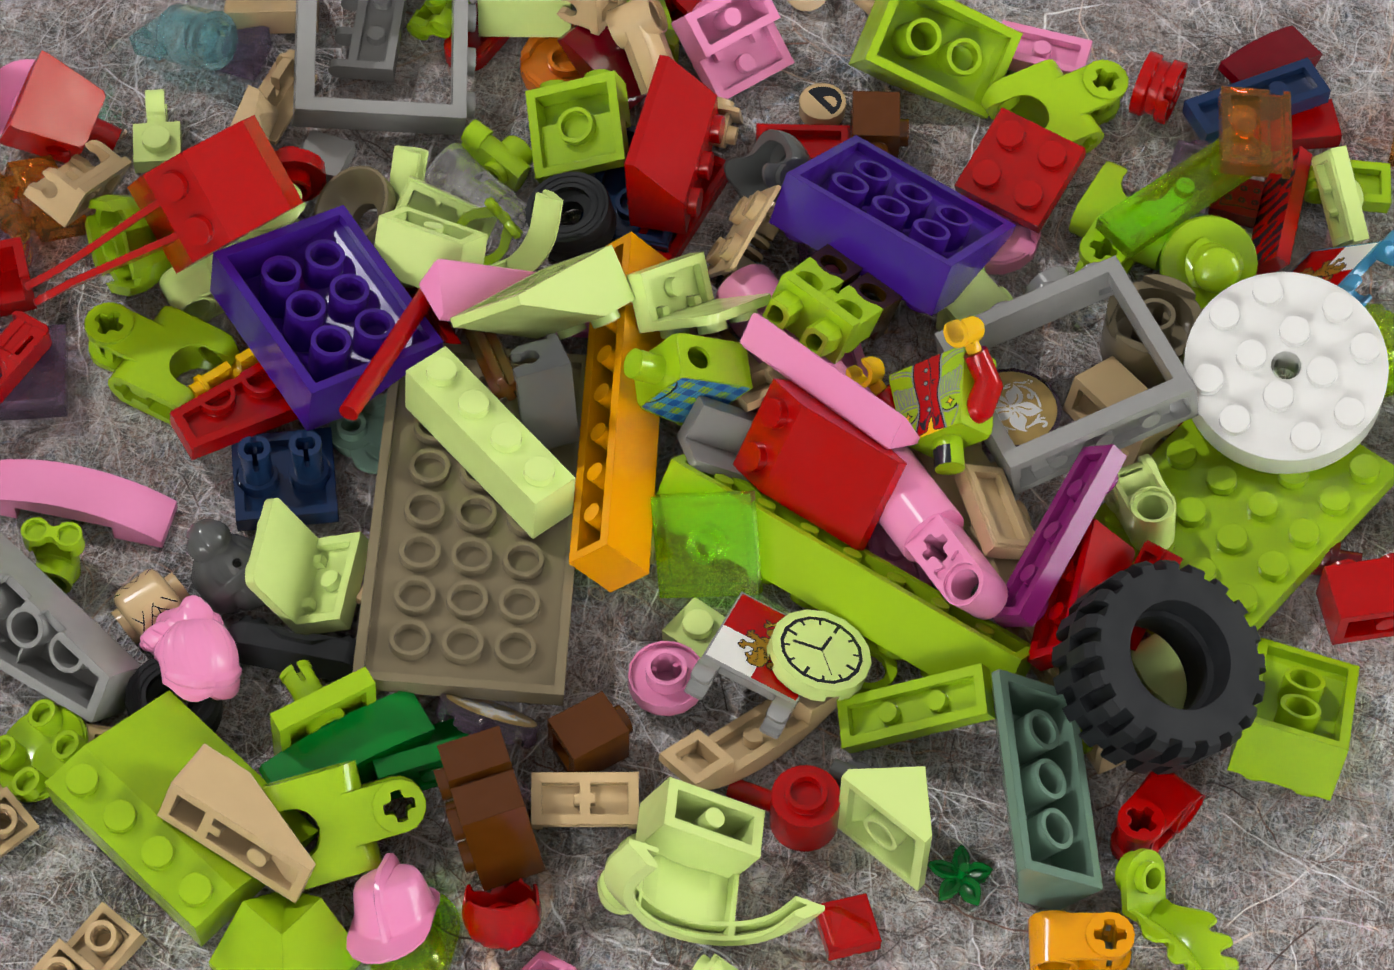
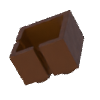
[433,726,546,891]

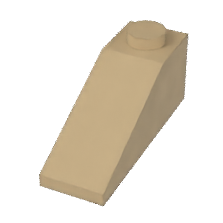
[157,743,316,903]

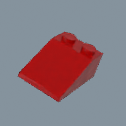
[733,378,907,551]

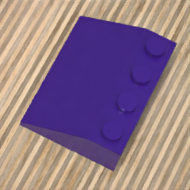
[769,135,1016,316]
[210,205,444,431]

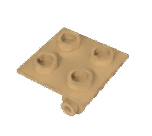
[706,185,781,283]

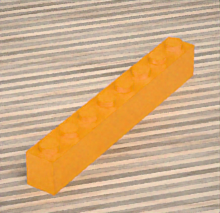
[569,231,668,593]

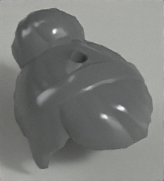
[187,519,267,615]

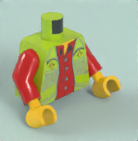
[846,316,1003,475]

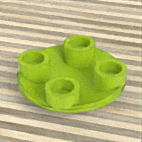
[0,699,88,802]

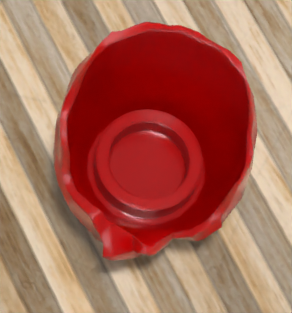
[462,878,542,951]

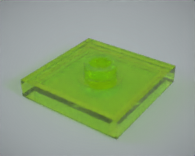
[651,490,763,599]

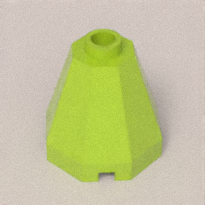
[85,194,172,297]

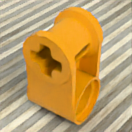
[1028,910,1135,970]

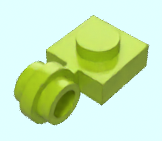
[1304,160,1392,213]

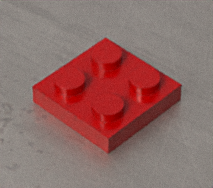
[954,107,1086,234]

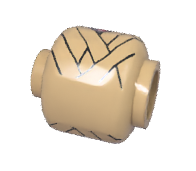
[111,569,190,645]

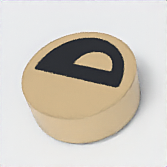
[799,83,846,125]

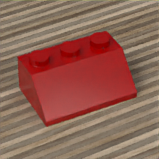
[624,55,725,235]

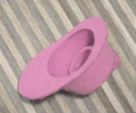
[346,853,440,964]

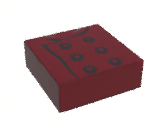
[1208,171,1265,228]

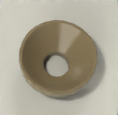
[314,165,396,243]

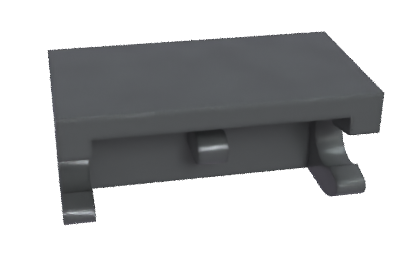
[511,333,579,449]

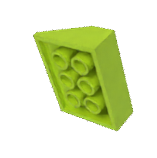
[44,690,319,947]

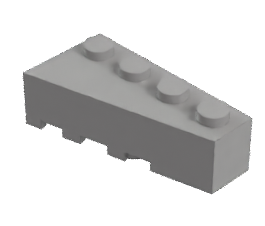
[0,532,141,723]

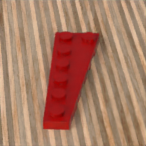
[170,287,462,460]

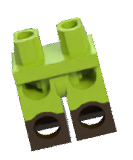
[762,244,903,364]

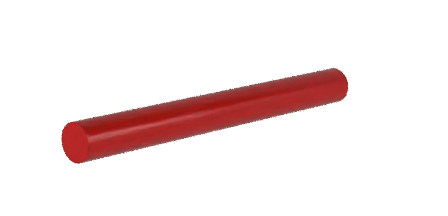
[339,288,431,421]

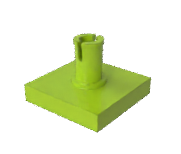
[270,660,376,756]

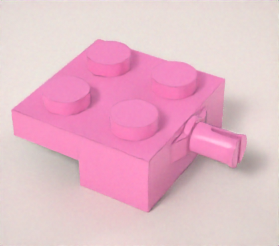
[671,0,795,99]

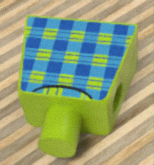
[624,333,753,426]

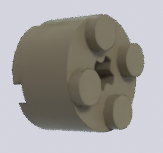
[1100,274,1204,388]

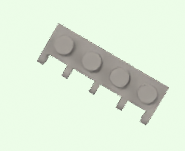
[329,0,408,82]

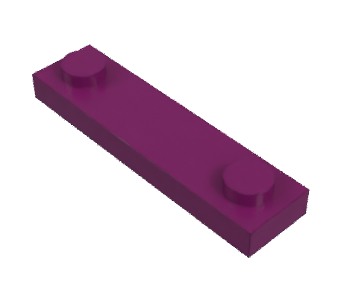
[992,444,1127,627]

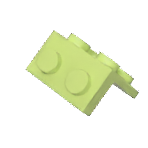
[626,251,771,339]
[245,498,369,635]

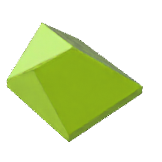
[209,892,362,970]

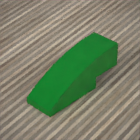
[259,691,435,812]

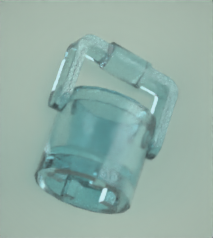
[129,3,238,71]

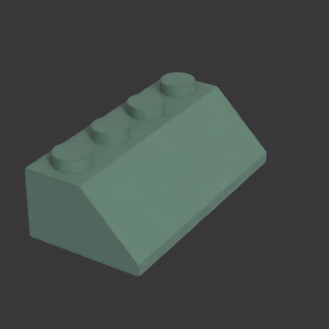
[991,669,1103,910]

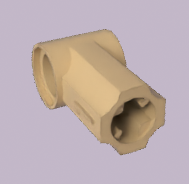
[606,0,675,95]

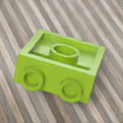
[525,69,631,183]

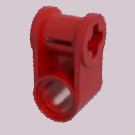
[1110,771,1205,861]

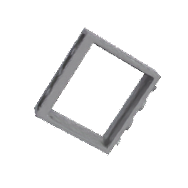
[293,0,477,136]
[934,255,1198,495]

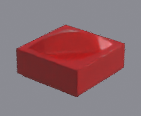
[815,893,882,961]

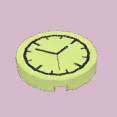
[766,609,872,702]

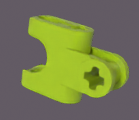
[981,59,1129,154]
[1069,161,1193,275]
[84,302,239,425]
[261,760,426,890]

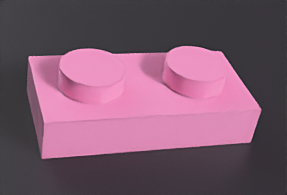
[1002,20,1093,75]

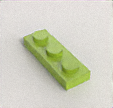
[837,663,996,754]

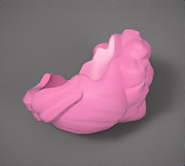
[139,595,242,702]

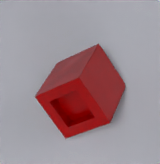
[0,236,38,317]

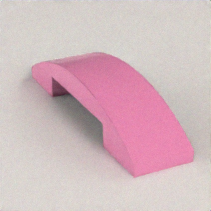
[0,459,178,548]

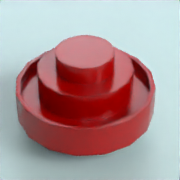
[275,146,327,202]

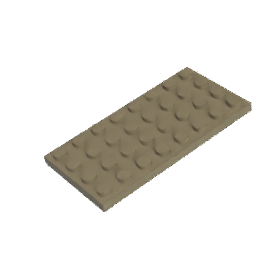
[352,343,587,706]

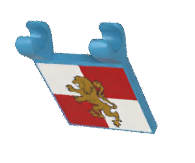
[1291,230,1394,307]

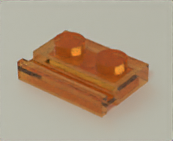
[1218,86,1293,179]

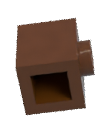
[850,91,909,158]
[547,691,633,772]

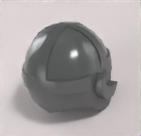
[724,129,811,202]

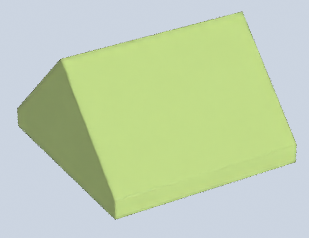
[838,766,932,891]

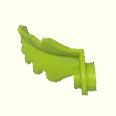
[1115,848,1239,970]

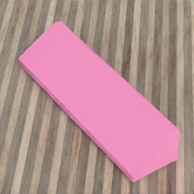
[419,259,589,338]
[739,313,920,450]

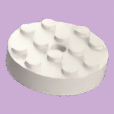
[1183,272,1389,474]

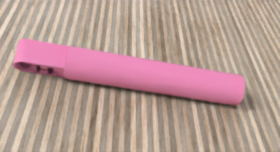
[715,264,1008,620]

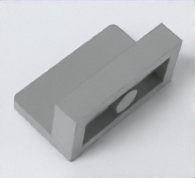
[677,395,757,484]

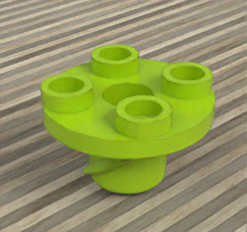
[1159,215,1258,310]

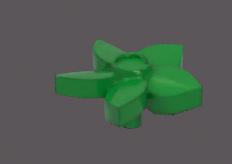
[927,844,993,906]

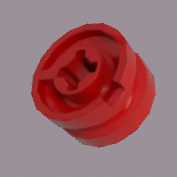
[1129,51,1188,125]

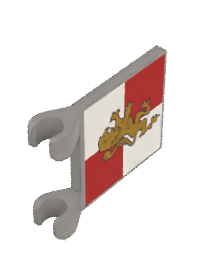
[684,591,801,739]

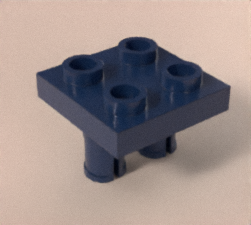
[231,427,339,532]

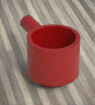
[726,765,840,852]

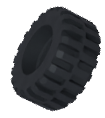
[1052,560,1266,775]

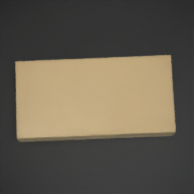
[953,464,1031,560]

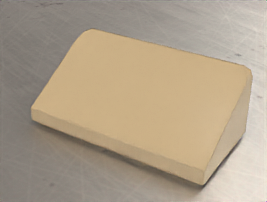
[224,0,319,36]

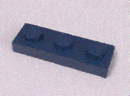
[1182,57,1331,146]

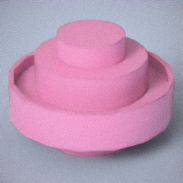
[628,641,700,716]

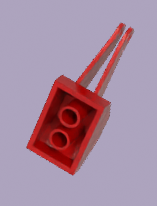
[23,115,303,306]

